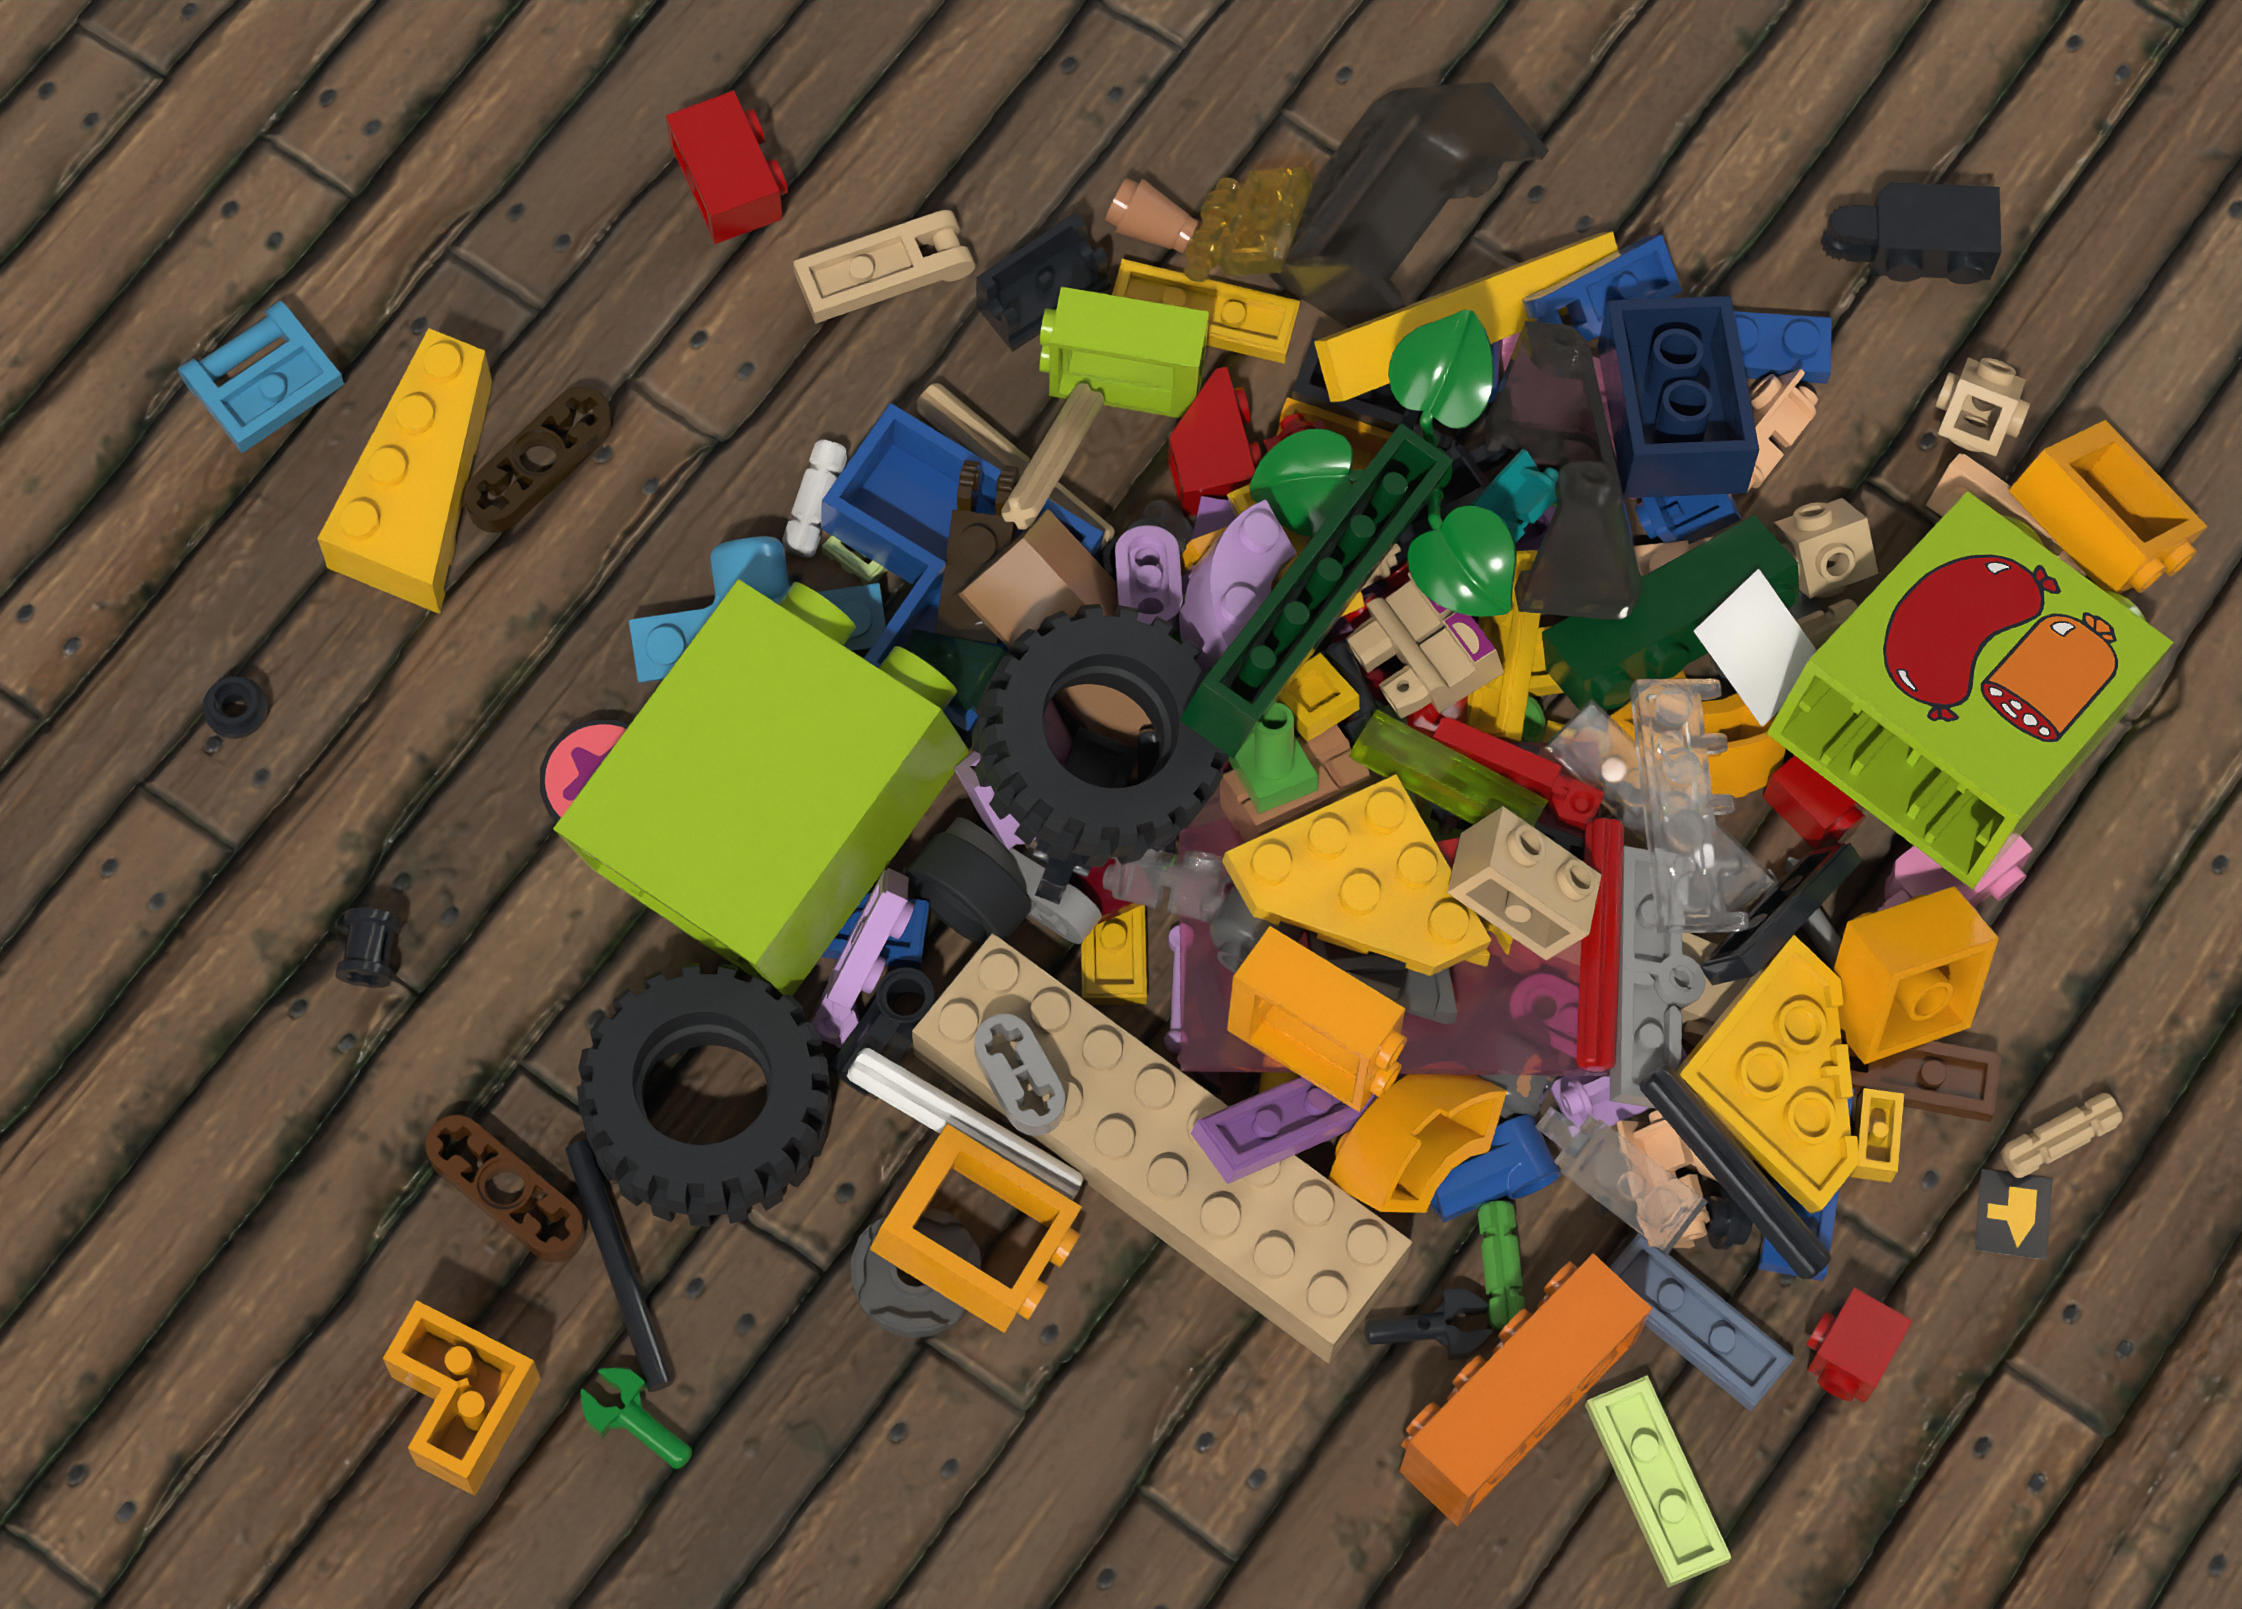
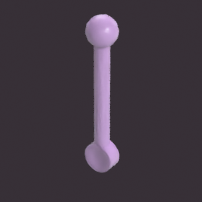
[1163,925,1194,1054]

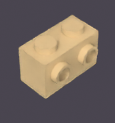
[1447,806,1602,960]

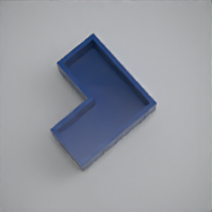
[821,403,1104,750]

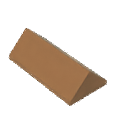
[959,509,1153,781]

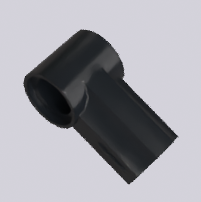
[829,967,937,1101]

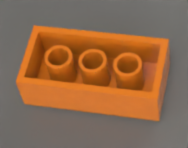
[1399,1253,1653,1527]

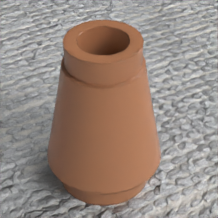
[1104,177,1199,254]

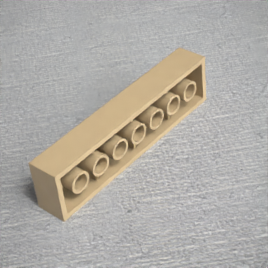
[912,934,1413,1364]

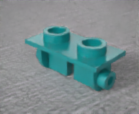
[1469,449,1566,543]

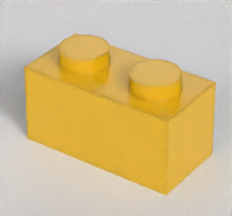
[1850,1088,1904,1183]

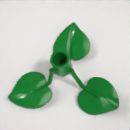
[1249,310,1517,617]

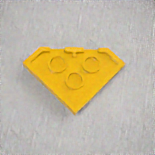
[1222,774,1492,976]
[1676,935,1860,1214]

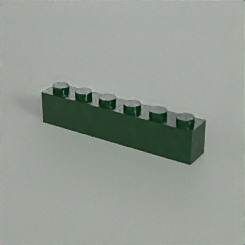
[1180,423,1454,759]

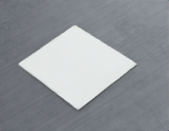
[1694,569,1817,727]

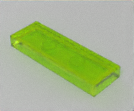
[1349,710,1548,827]

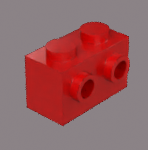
[666,90,788,245]

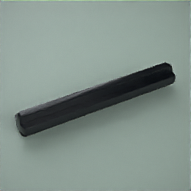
[1639,1064,1831,1279]

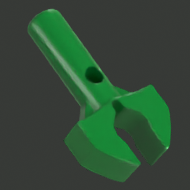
[581,1368,692,1469]

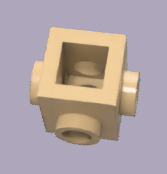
[1935,358,2031,456]
[1774,498,1879,599]

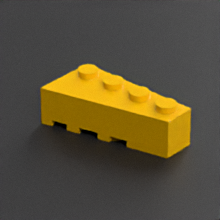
[317,328,492,614]

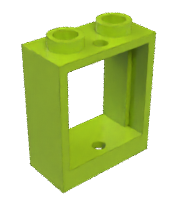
[1039,287,1209,418]

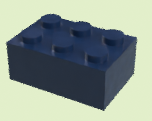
[1597,296,1760,498]

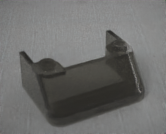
[1258,82,1549,328]

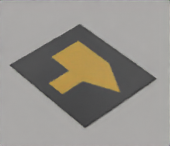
[1975,1169,2053,1260]

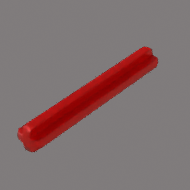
[1576,818,1624,1072]

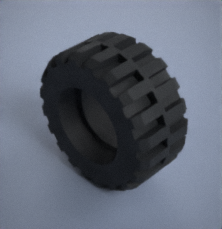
[972,604,1229,867]
[577,962,832,1226]

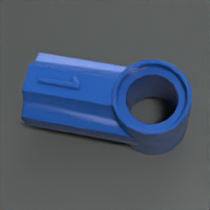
[1430,1114,1561,1223]

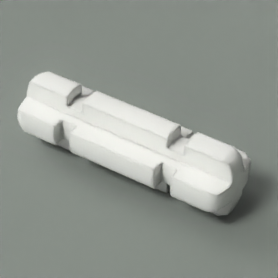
[782,439,847,559]

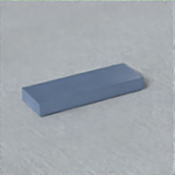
[1610,1232,1795,1412]

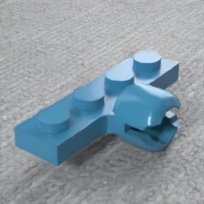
[629,536,886,684]

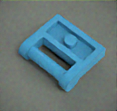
[177,300,344,453]

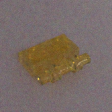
[1184,167,1313,282]

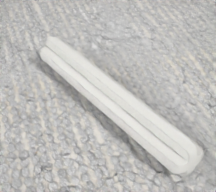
[847,1048,1084,1200]

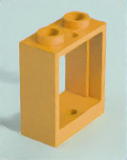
[2008,420,2208,594]
[1227,926,1407,1113]
[869,1123,1082,1333]

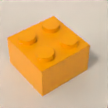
[1833,886,1999,1065]

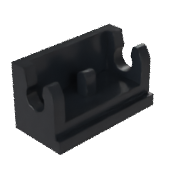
[976,212,1111,352]

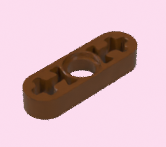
[425,1115,585,1262]

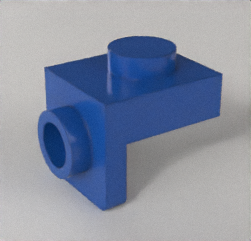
[1635,494,1742,544]

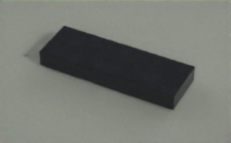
[1701,843,1863,986]

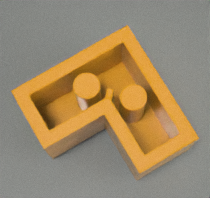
[383,1300,541,1496]

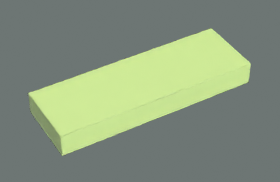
[1585,1375,1732,1588]

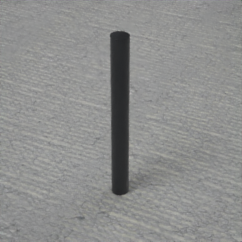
[565,1140,673,1392]

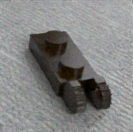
[935,460,1020,644]

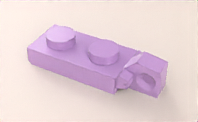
[808,868,914,1048]

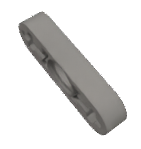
[945,817,1102,944]

